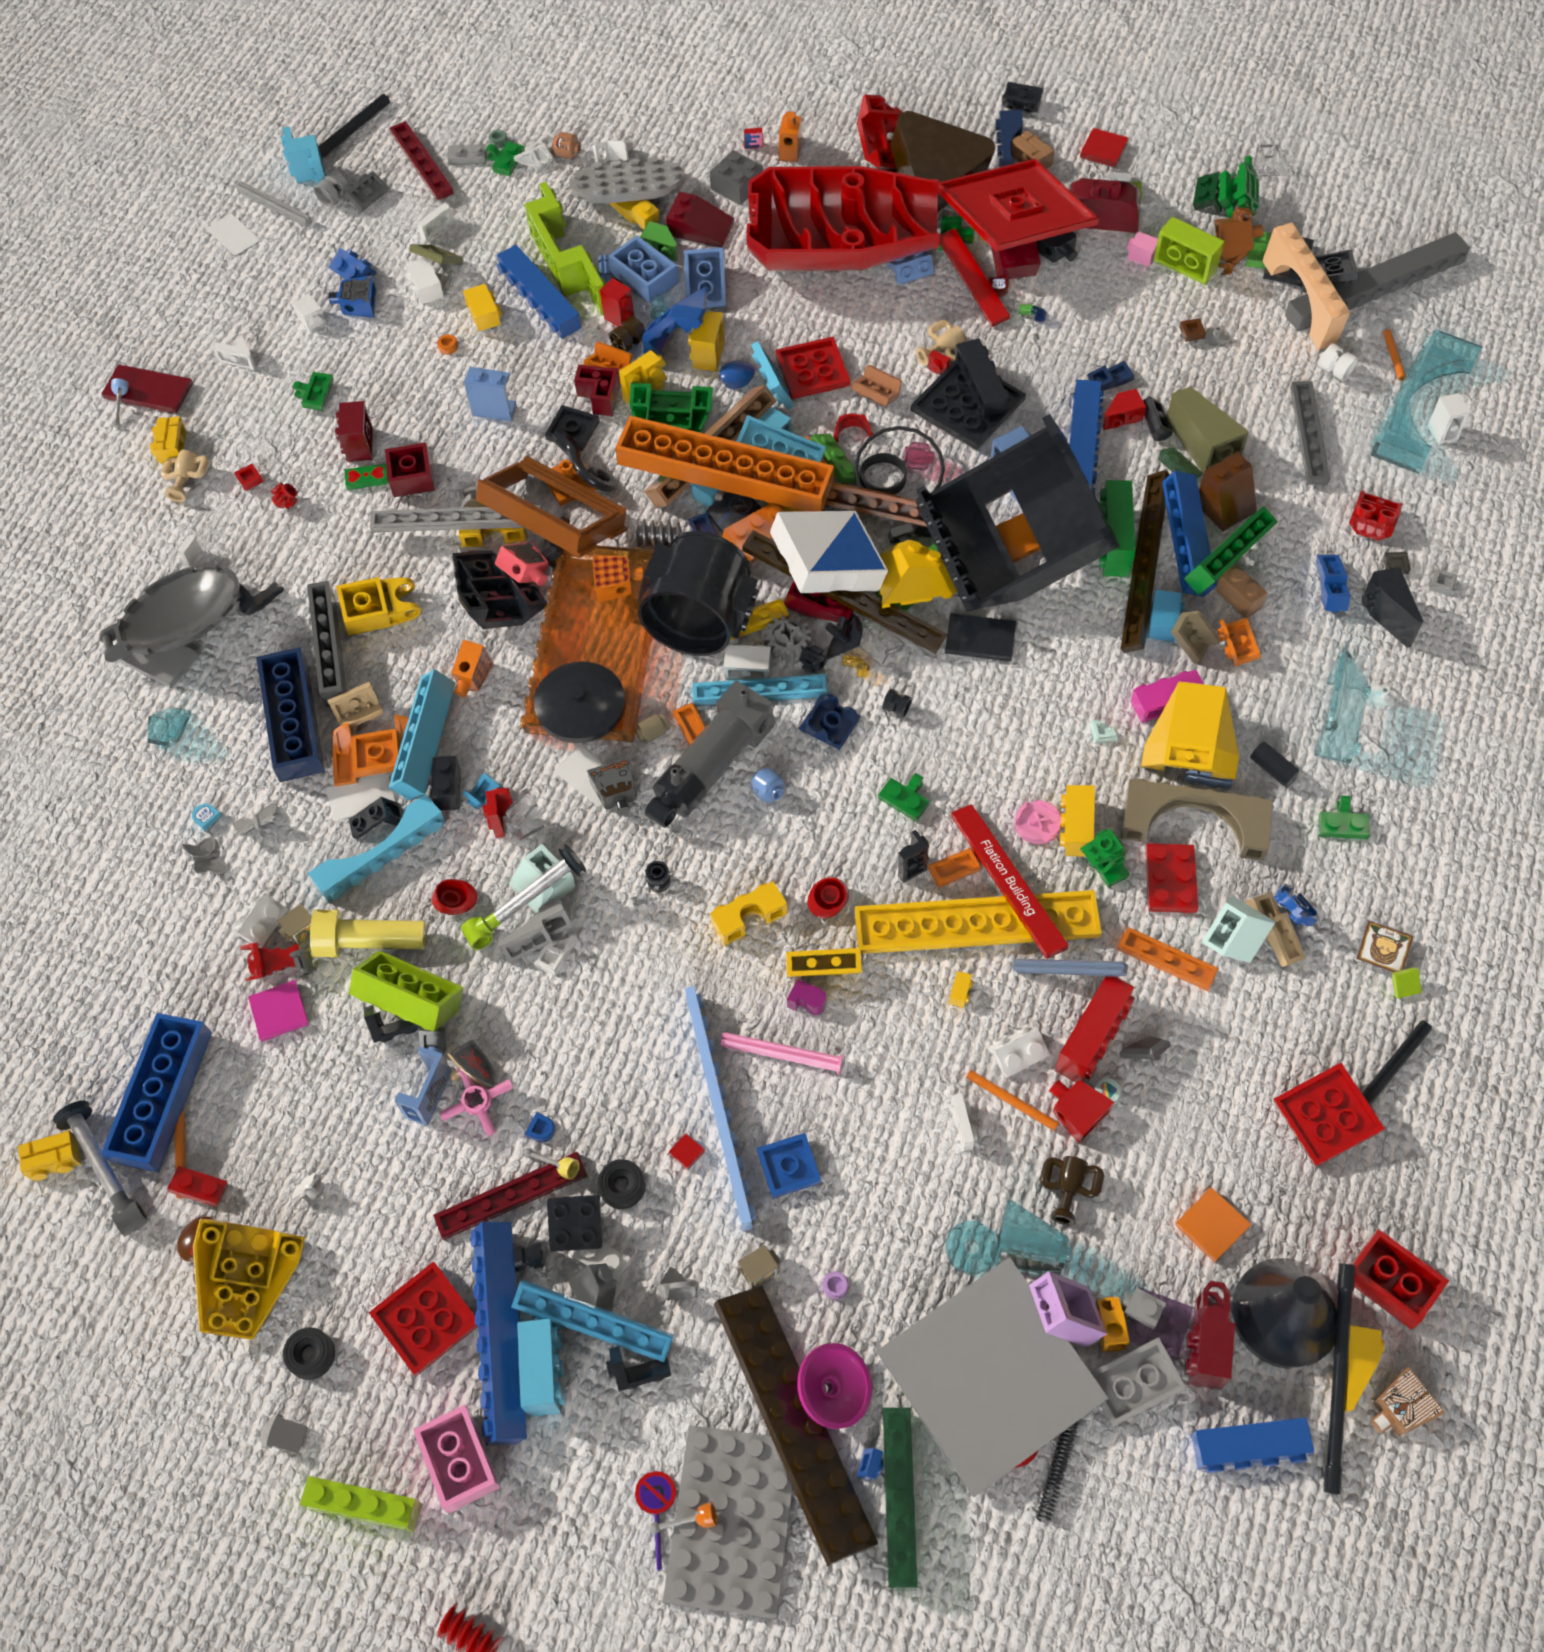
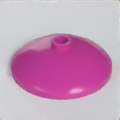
[797,1343,872,1429]

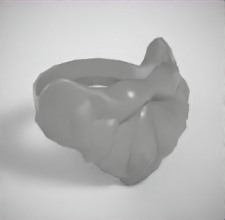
[658,1267,699,1301]

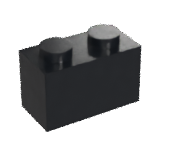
[431,756,461,811]

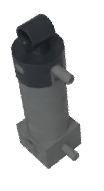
[644,680,774,828]

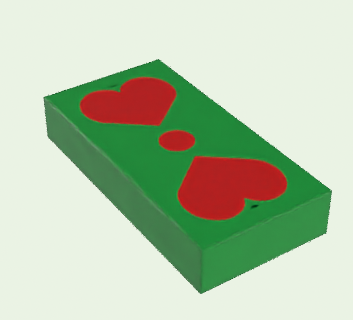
[345,463,389,490]

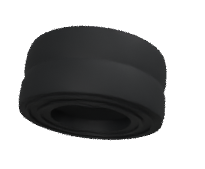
[598,1159,646,1209]
[283,1327,335,1380]

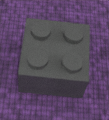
[709,150,763,205]

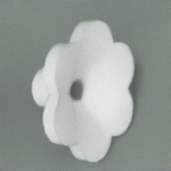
[1368,684,1397,709]
[292,1173,319,1200]

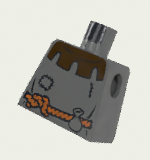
[587,757,636,815]

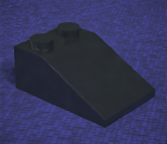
[1362,567,1424,647]

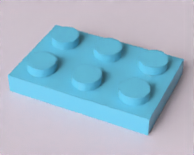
[751,341,795,410]

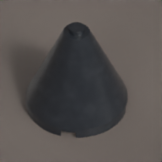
[1231,1258,1338,1369]

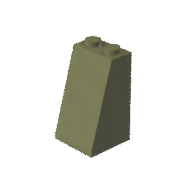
[1167,386,1249,473]

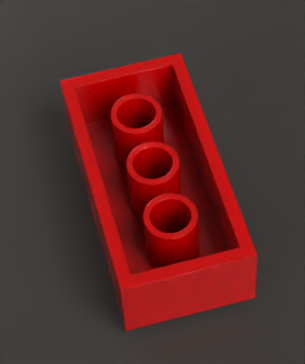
[1054,976,1135,1083]

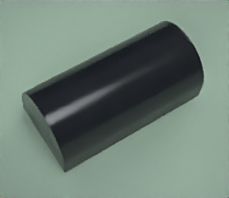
[1143,396,1173,441]
[1250,741,1299,788]

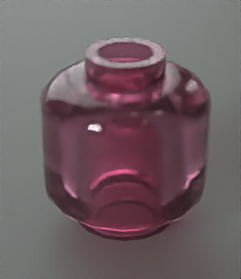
[903,442,935,470]

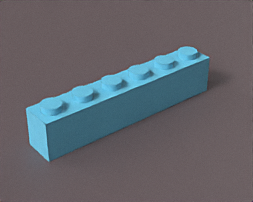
[388,669,456,801]

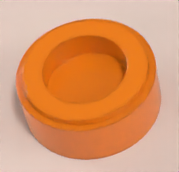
[437,334,458,354]

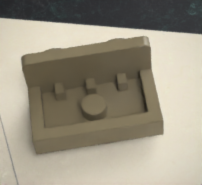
[1171,611,1221,663]

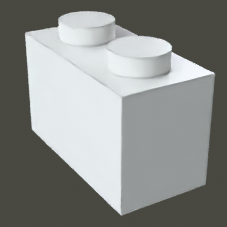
[404,258,444,304]
[1427,393,1470,445]
[723,644,771,680]

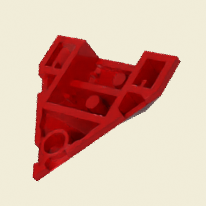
[857,94,903,169]

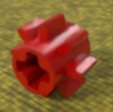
[271,482,298,510]

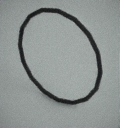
[854,426,945,491]

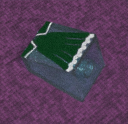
[996,1200,1072,1275]

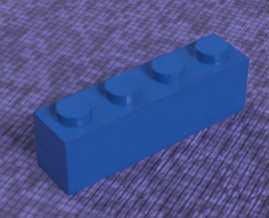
[1191,1417,1315,1474]

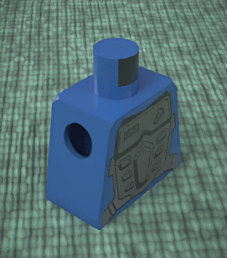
[329,275,377,317]

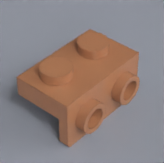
[852,365,903,406]

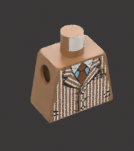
[1370,1367,1445,1436]

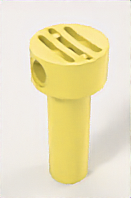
[310,909,426,958]

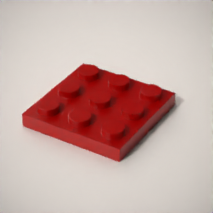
[775,336,851,400]
[1273,1062,1385,1168]
[368,1261,478,1377]

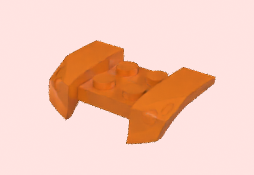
[332,715,409,786]

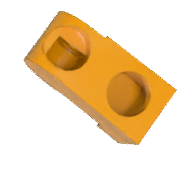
[1096,1296,1129,1353]

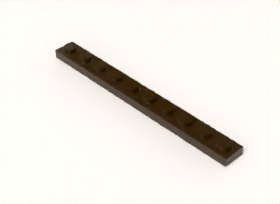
[1120,470,1170,653]
[742,530,947,654]

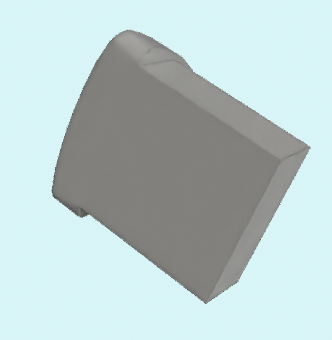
[458,486,486,508]
[261,1414,308,1454]

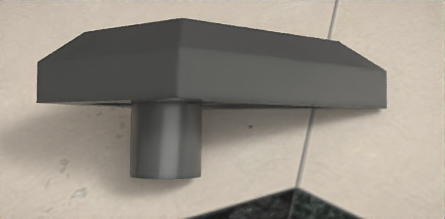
[1119,1036,1171,1061]

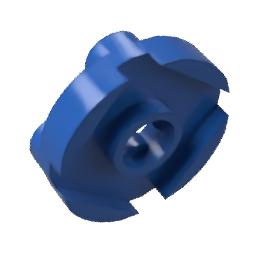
[1274,884,1320,927]

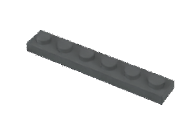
[1290,381,1330,485]

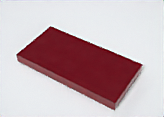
[101,364,193,413]

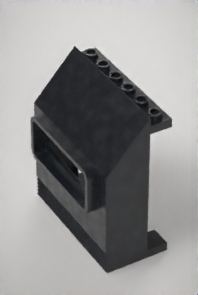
[915,414,1120,612]

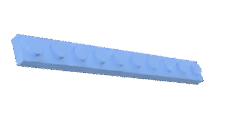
[684,986,756,1231]

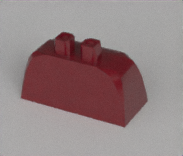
[1068,178,1141,233]

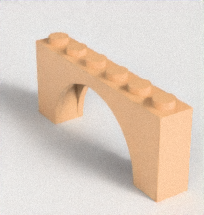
[1263,222,1350,351]

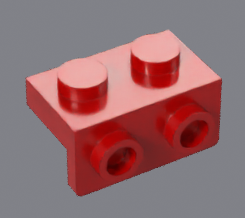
[483,788,516,838]

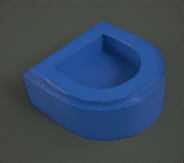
[525,1112,556,1143]

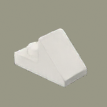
[213,336,256,370]

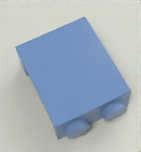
[464,367,517,422]

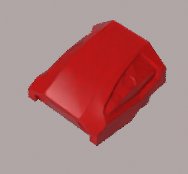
[1349,490,1403,541]

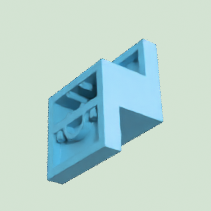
[281,126,326,184]

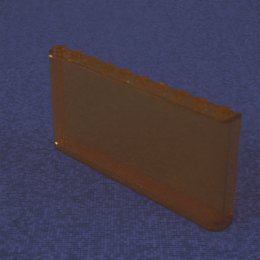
[520,545,654,743]

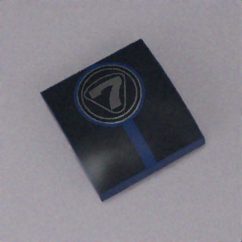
[706,492,762,533]

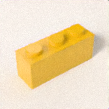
[1060,785,1095,857]
[785,948,862,978]

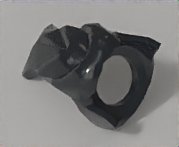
[236,582,284,615]

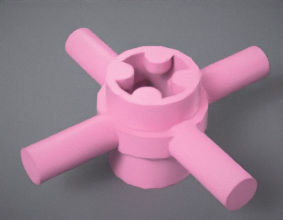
[439,1067,513,1137]

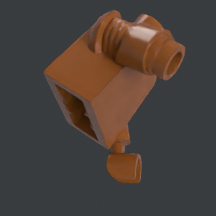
[1214,207,1264,275]

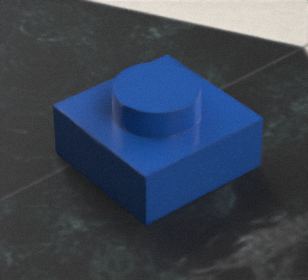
[856,1448,884,1481]

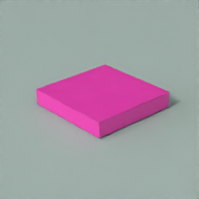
[248,980,309,1042]

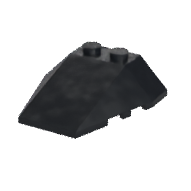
[452,550,548,629]

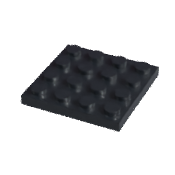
[910,360,1026,450]

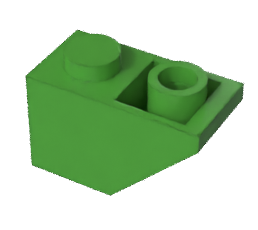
[640,221,678,262]

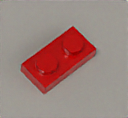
[167,1165,228,1208]

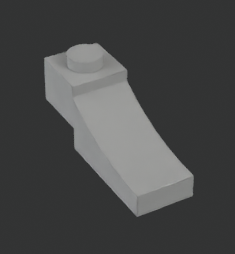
[498,898,573,963]

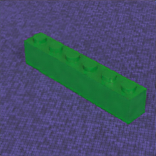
[1184,506,1278,595]

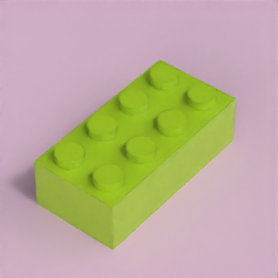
[348,950,464,1032]

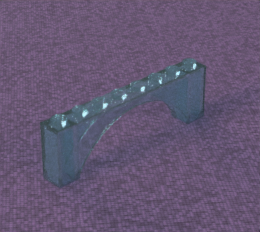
[1370,329,1483,474]

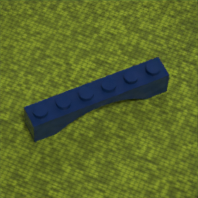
[995,110,1023,168]

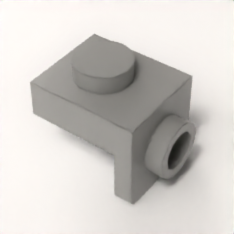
[1121,1287,1166,1330]

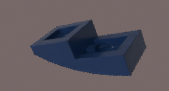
[1087,360,1135,390]

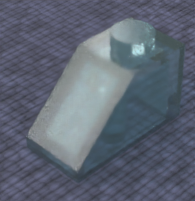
[147,707,191,748]

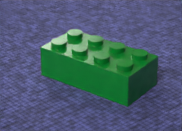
[1098,480,1135,577]

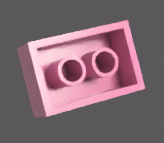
[413,1405,501,1514]

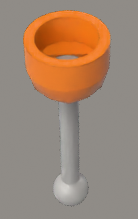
[649,1502,718,1534]

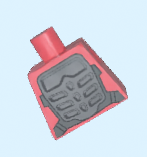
[495,542,548,586]

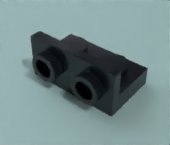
[898,830,929,883]

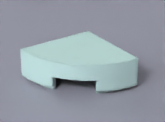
[1090,720,1119,744]

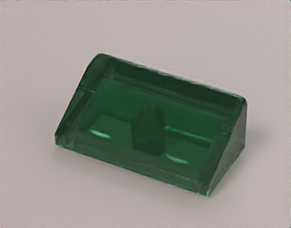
[1158,447,1203,479]

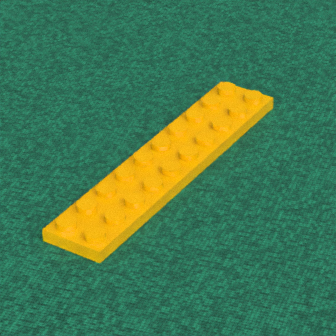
[854,890,1102,954]

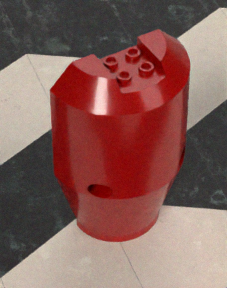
[746,166,940,271]

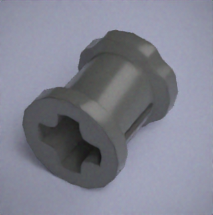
[289,948,318,977]

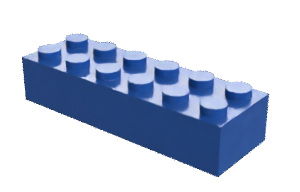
[101,1013,212,1173]

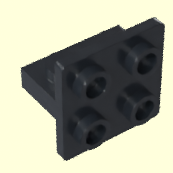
[547,1195,604,1252]

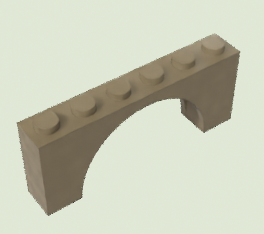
[1121,779,1272,861]

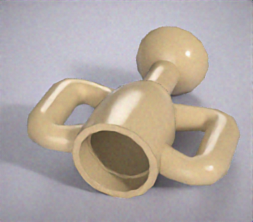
[916,320,966,366]
[161,450,209,503]

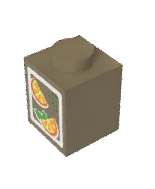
[277,904,312,945]
[737,1244,781,1289]

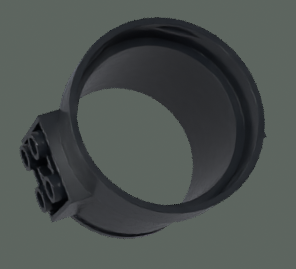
[637,531,760,656]

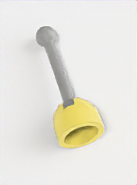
[523,1148,580,1180]

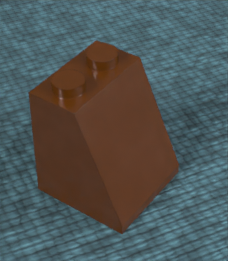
[1199,452,1257,532]

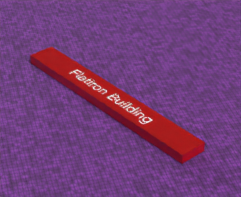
[951,804,1069,959]

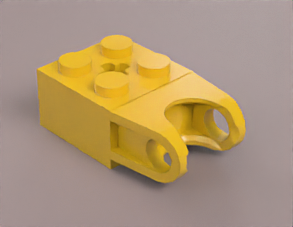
[336,577,421,636]

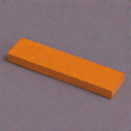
[1117,927,1219,991]

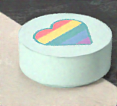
[1095,1078,1121,1103]

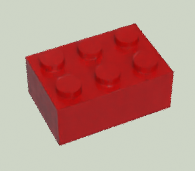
[1352,1229,1449,1330]

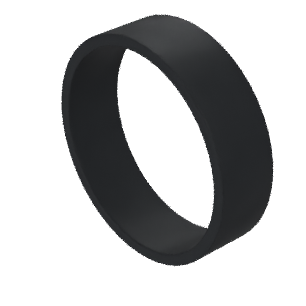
[860,453,907,495]

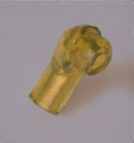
[842,655,870,678]

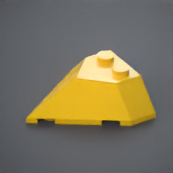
[879,540,957,608]

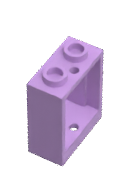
[1029,1271,1107,1348]

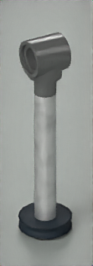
[53,1100,149,1237]

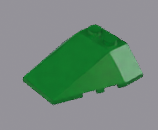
[629,383,713,433]

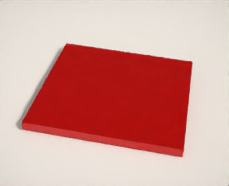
[938,158,1099,252]

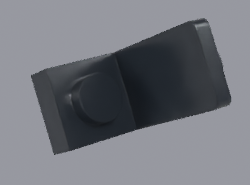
[349,797,403,839]
[364,1005,421,1043]

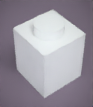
[293,294,326,331]

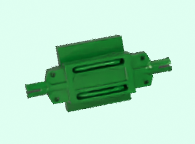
[1218,155,1259,222]

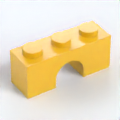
[459,527,526,547]
[710,881,788,946]

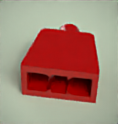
[1049,1080,1114,1144]

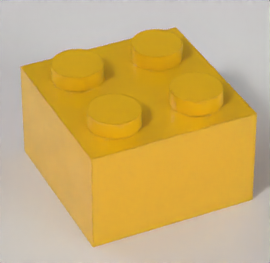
[688,311,725,372]

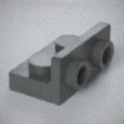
[344,171,389,212]

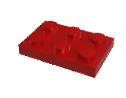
[1145,843,1198,913]

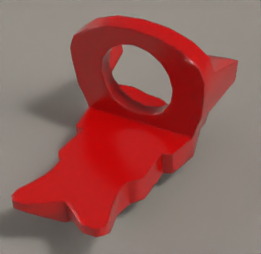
[240,942,299,981]

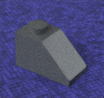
[568,1263,616,1312]

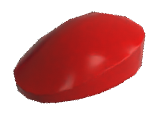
[807,877,849,919]
[431,879,478,915]

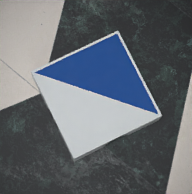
[770,511,888,593]

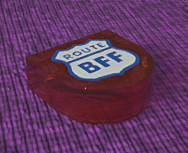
[988,277,1009,297]

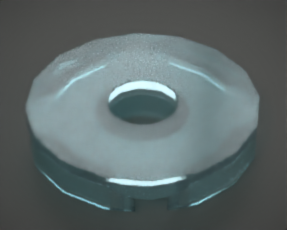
[945,1221,998,1275]

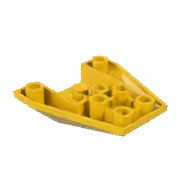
[1141,681,1239,780]
[193,1219,305,1340]

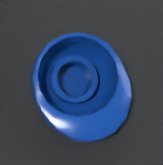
[719,360,755,390]

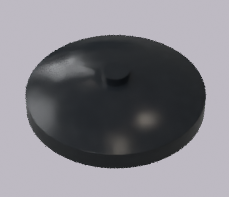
[534,661,626,743]

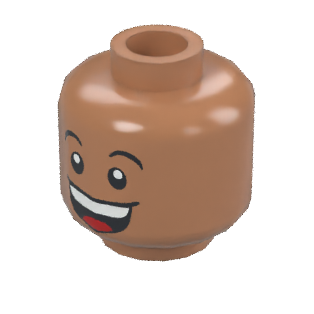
[552,132,581,159]

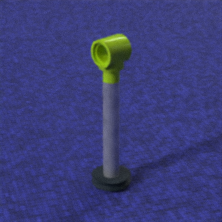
[461,844,587,950]

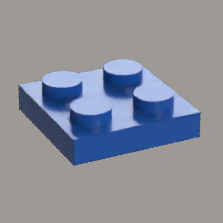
[756,1133,821,1199]

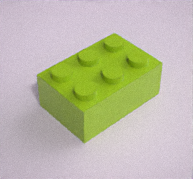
[1154,217,1224,285]

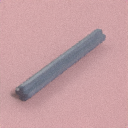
[1013,959,1128,976]

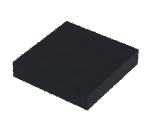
[544,405,600,451]

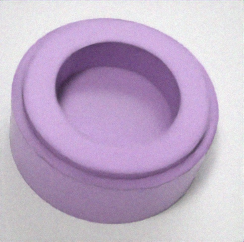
[822,1271,849,1300]

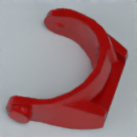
[833,413,874,442]

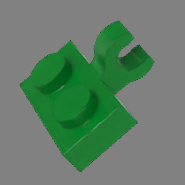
[486,141,525,177]
[939,216,974,251]
[292,372,334,411]
[878,773,930,822]
[1318,795,1370,839]

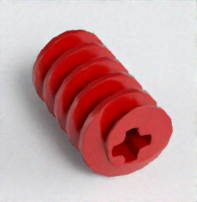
[437,1602,504,1652]

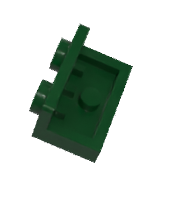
[1193,171,1223,213]

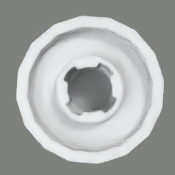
[1318,343,1359,381]

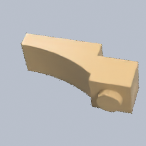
[1244,891,1306,967]

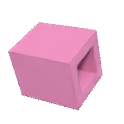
[1127,232,1158,267]

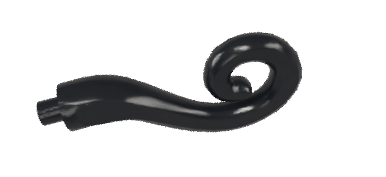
[553,430,616,492]

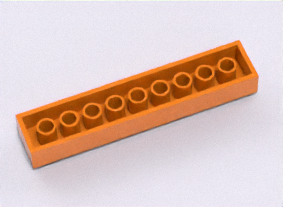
[615,416,834,512]

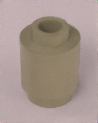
[634,713,670,743]

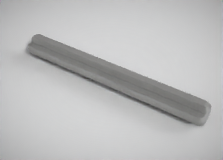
[236,181,312,226]

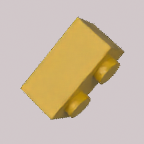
[949,971,974,1008]

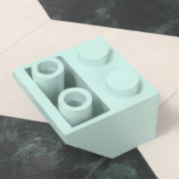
[509,844,576,914]
[1202,896,1276,963]

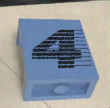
[394,1046,452,1126]

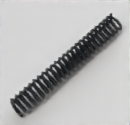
[1035,1419,1081,1522]

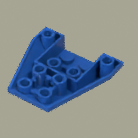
[643,286,709,356]

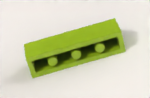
[299,1476,422,1532]

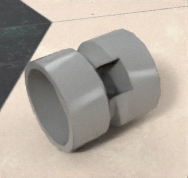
[313,170,349,207]

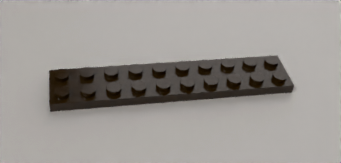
[714,1285,878,1567]

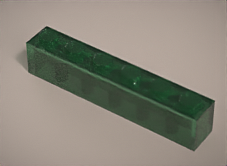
[882,1407,918,1591]

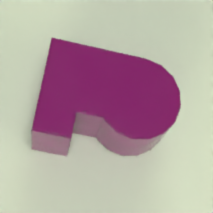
[787,978,826,1015]

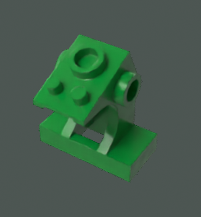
[1080,829,1130,888]

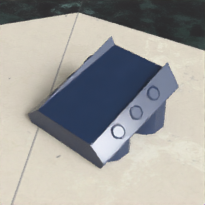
[798,694,861,750]

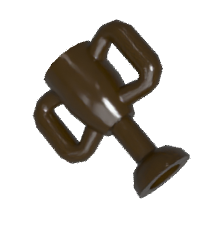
[1040,1156,1105,1225]

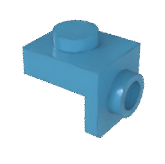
[463,773,504,809]

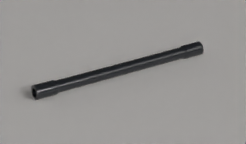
[1323,1263,1356,1495]

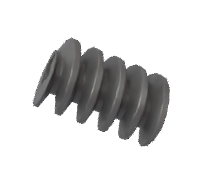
[636,520,682,548]

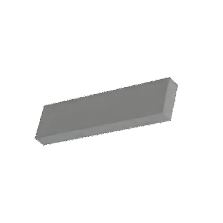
[1109,170,1132,182]

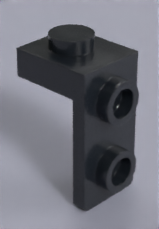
[606,1346,672,1392]

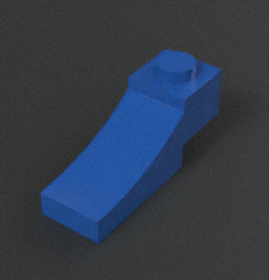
[1316,555,1351,612]

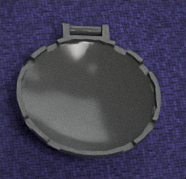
[99,564,240,662]

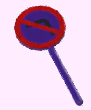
[635,1471,676,1571]

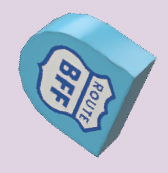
[192,804,222,832]

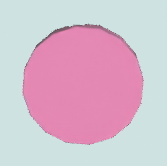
[1015,800,1061,845]

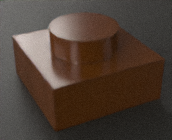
[1179,318,1206,342]

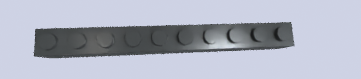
[1285,232,1470,332]

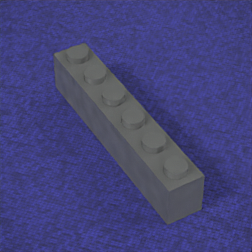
[307,581,347,707]

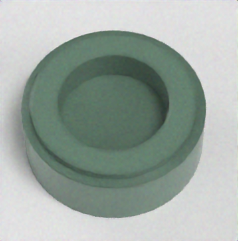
[488,130,508,148]

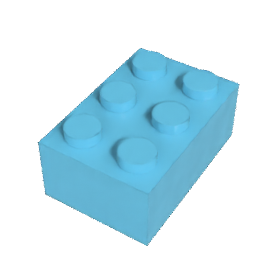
[517,1319,565,1417]

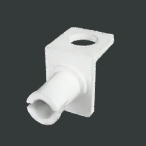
[593,139,634,163]

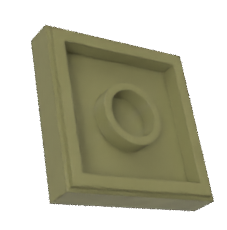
[409,244,463,265]

